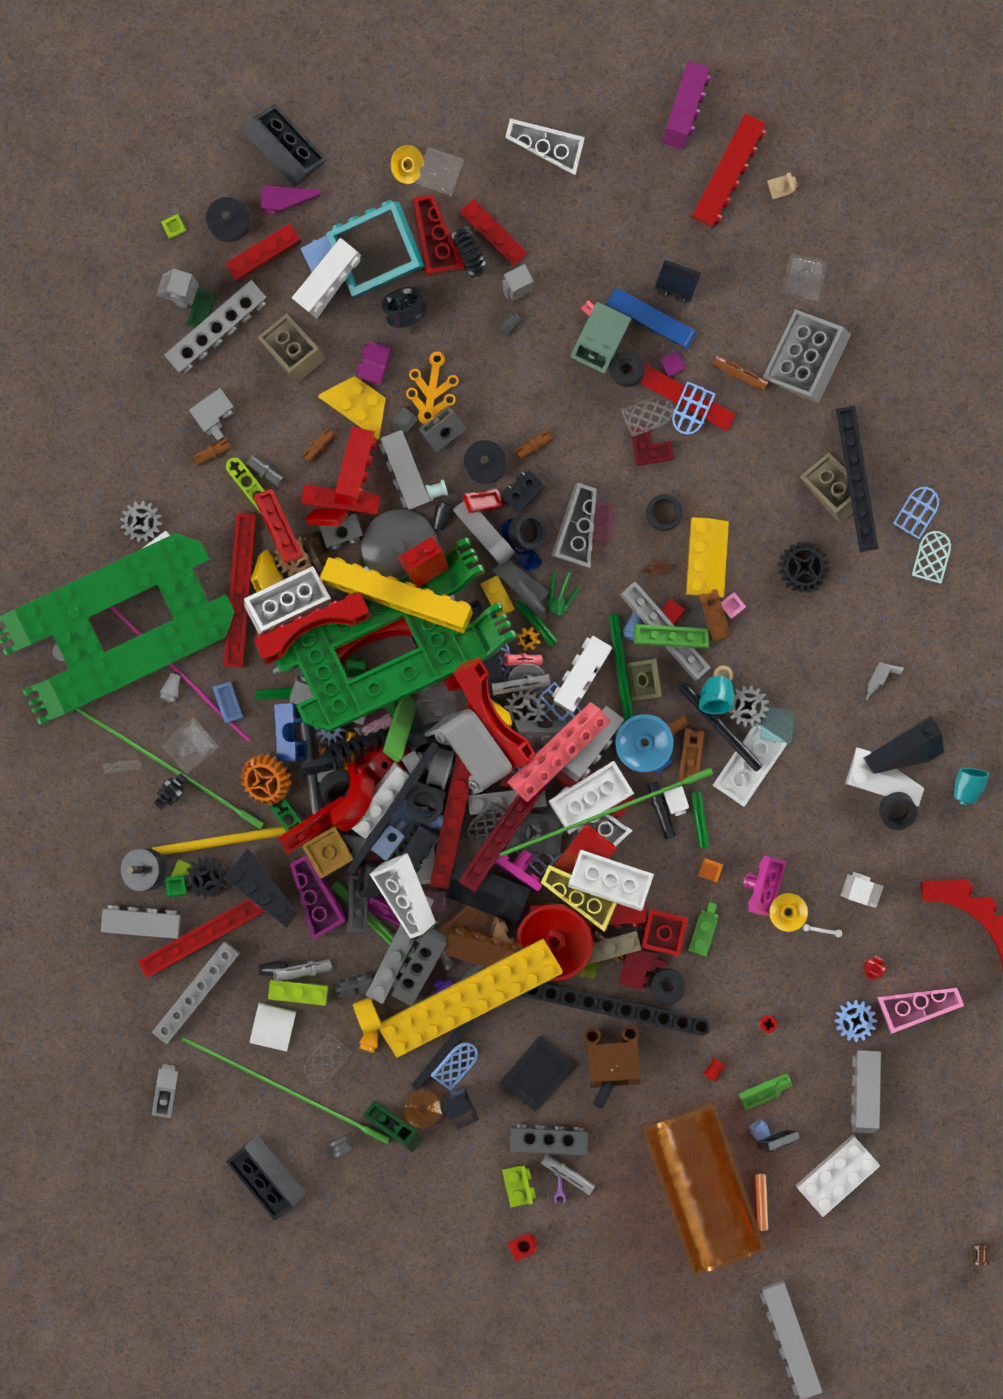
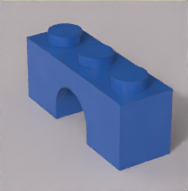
[274,703,308,762]

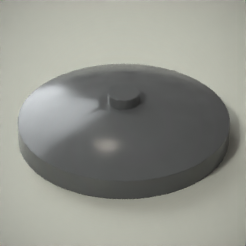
[362,509,438,578]

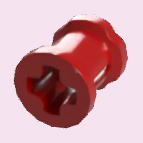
[759,1015,777,1033]
[702,1057,727,1083]

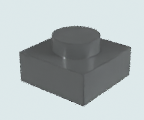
[392,407,418,434]

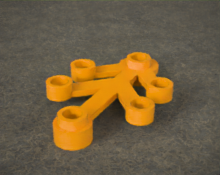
[406,352,459,425]

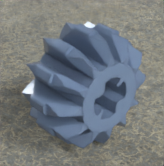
[314,727,347,745]

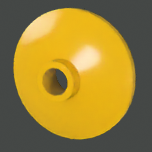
[391,145,424,184]
[769,893,808,932]

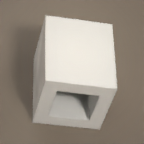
[663,786,689,816]

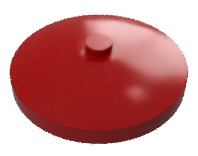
[516,903,594,981]

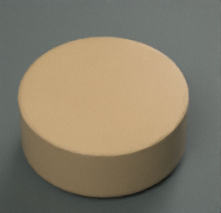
[713,666,733,680]

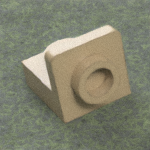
[767,173,798,200]

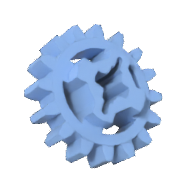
[834,1000,877,1042]

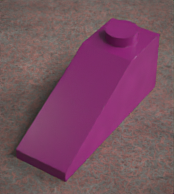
[261,185,321,215]

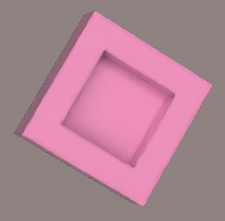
[721,592,746,619]

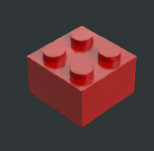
[641,908,688,956]

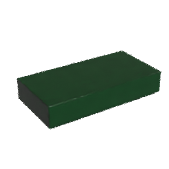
[187,288,216,327]

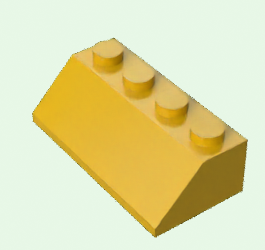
[686,517,729,598]

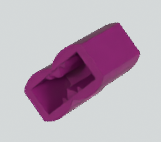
[356,341,392,386]

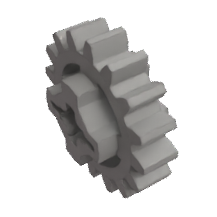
[120,501,162,543]
[728,686,769,728]
[504,689,546,726]

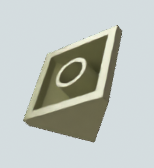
[626,659,662,701]

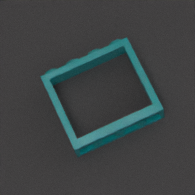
[327,200,425,297]

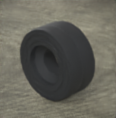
[609,351,645,388]
[650,968,685,1004]

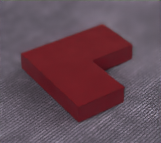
[630,425,674,466]

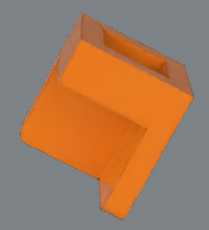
[698,858,723,883]

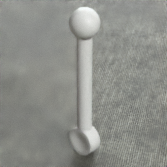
[803,924,842,937]

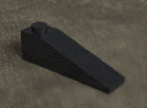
[863,716,944,774]

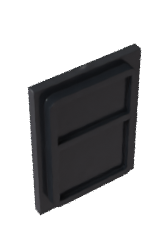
[501,1035,575,1112]

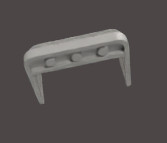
[424,709,512,796]

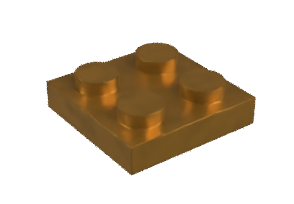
[302,826,354,879]

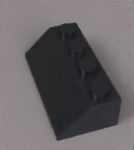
[243,104,327,187]
[446,860,531,925]
[225,1135,307,1220]

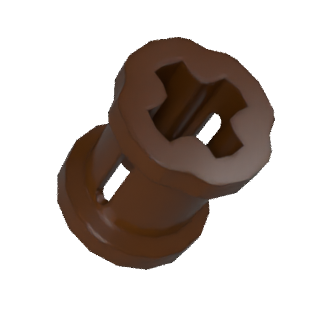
[972,1244,989,1265]

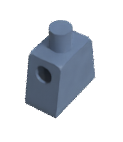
[371,819,409,861]

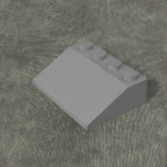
[763,309,851,404]

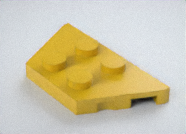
[318,376,386,440]

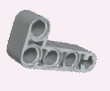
[453,500,515,566]

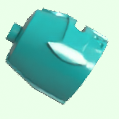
[699,676,734,714]
[954,768,989,806]

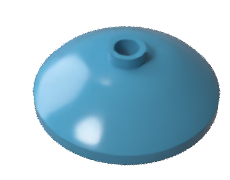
[616,714,673,772]

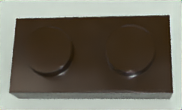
[301,531,332,574]

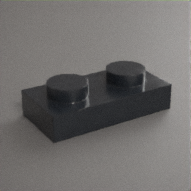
[757,1130,799,1152]

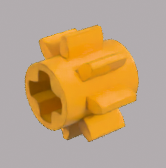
[517,627,541,651]

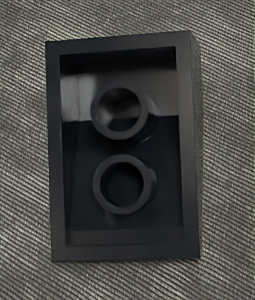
[654,260,701,303]

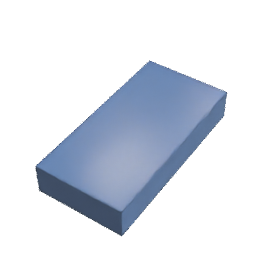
[213,681,243,724]

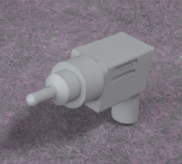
[865,662,904,700]

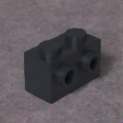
[502,470,546,514]

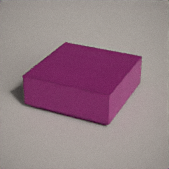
[660,351,685,377]

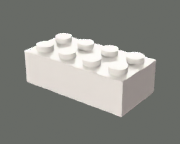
[244,566,331,635]
[795,1135,880,1217]

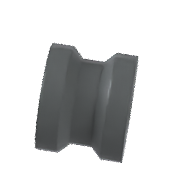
[328,1135,352,1158]

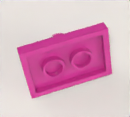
[495,849,542,893]
[744,855,787,917]

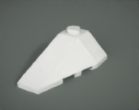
[845,747,924,807]

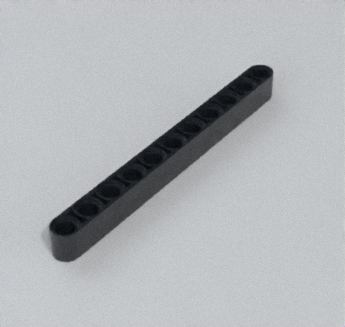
[519,983,710,1036]

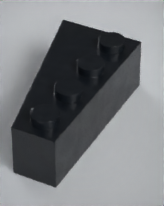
[440,1085,479,1129]

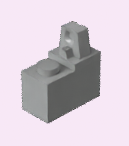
[189,388,235,442]
[152,1064,178,1118]

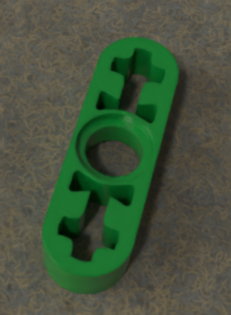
[270,798,301,832]

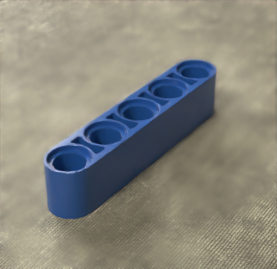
[606,288,697,350]

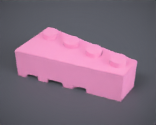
[877,988,964,1034]

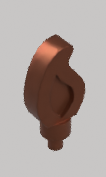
[642,561,673,575]

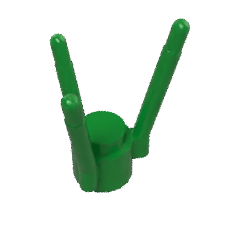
[547,572,580,616]

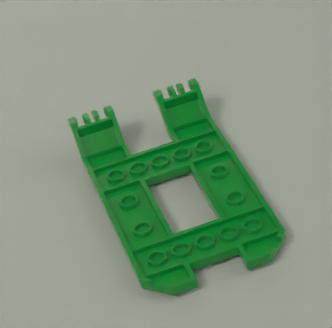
[0,533,235,725]
[276,537,517,732]

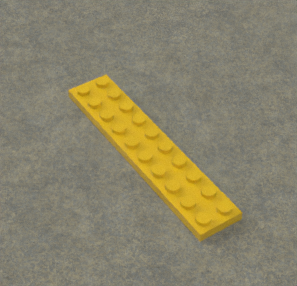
[379,939,563,1058]

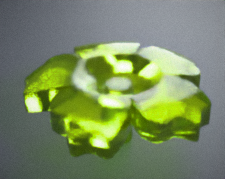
[578,962,599,979]

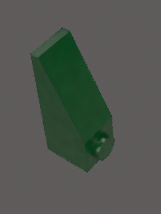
[363,1101,424,1153]

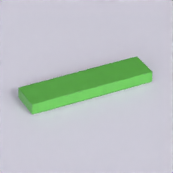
[634,624,709,649]
[383,696,418,762]

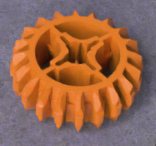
[240,753,292,805]

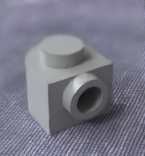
[401,751,426,774]

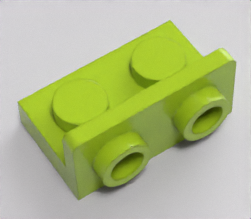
[502,1164,536,1207]

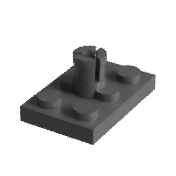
[505,813,563,855]

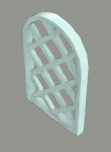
[912,531,951,584]

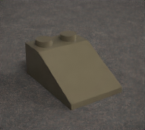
[257,313,326,384]
[800,453,853,523]

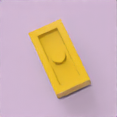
[481,575,515,617]

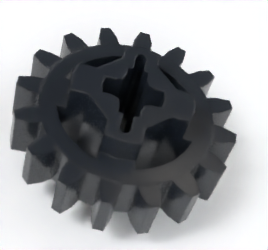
[154,773,189,810]
[185,856,226,899]

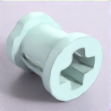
[425,479,449,501]

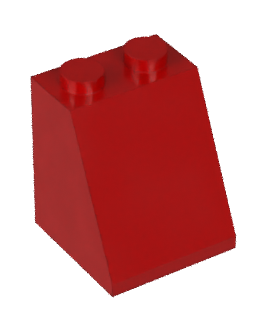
[396,536,449,588]

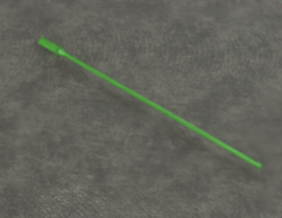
[75,708,264,829]
[499,768,713,857]
[181,1037,390,1144]

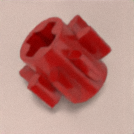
[862,956,886,981]

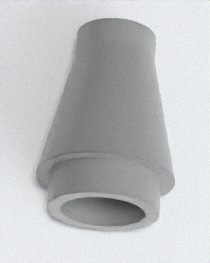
[160,673,181,703]

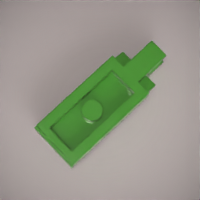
[688,902,718,956]
[739,1074,792,1110]

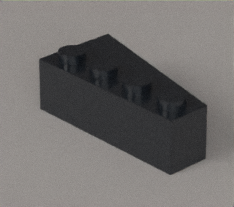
[393,823,440,874]
[224,848,298,928]

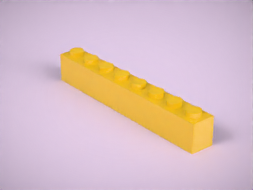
[320,557,473,633]

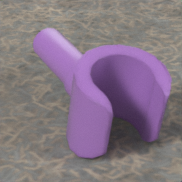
[554,1176,566,1204]

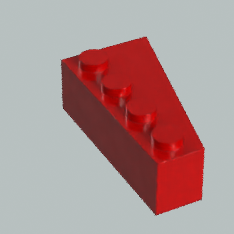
[411,195,465,277]

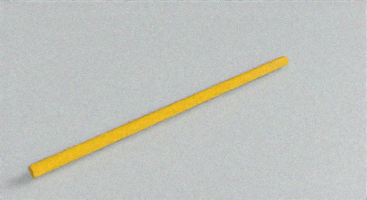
[152,824,334,855]

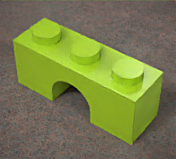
[268,979,329,1006]

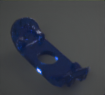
[500,519,542,571]

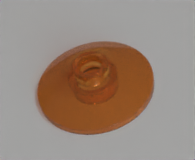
[403,1090,442,1129]

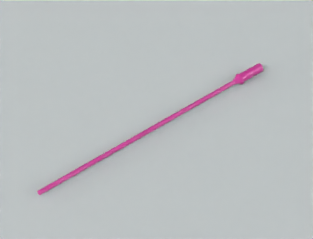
[109,606,250,742]

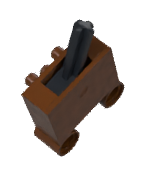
[583,1025,640,1108]

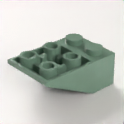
[570,302,632,374]

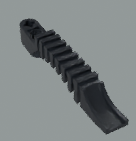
[299,721,444,776]

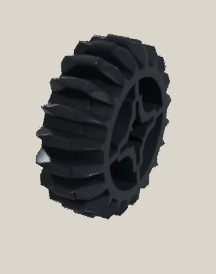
[451,226,487,278]
[778,541,830,593]

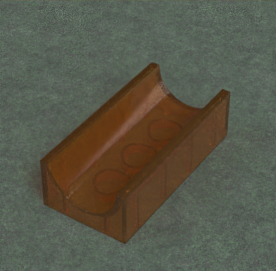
[640,1099,767,1277]

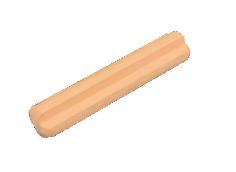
[755,1173,768,1231]

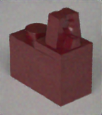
[619,950,667,990]

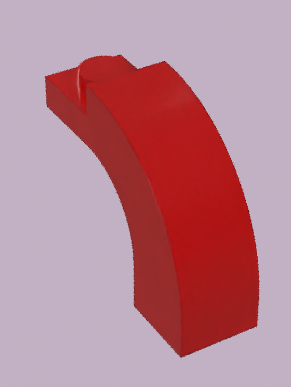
[330,761,374,832]

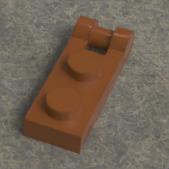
[698,589,731,642]
[678,727,704,783]

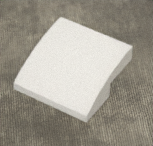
[250,1002,296,1052]

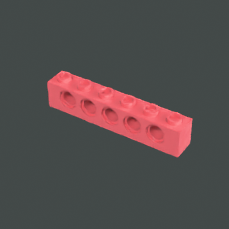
[507,702,611,802]

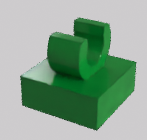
[345,655,366,678]
[165,875,187,898]

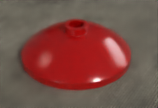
[357,743,411,788]

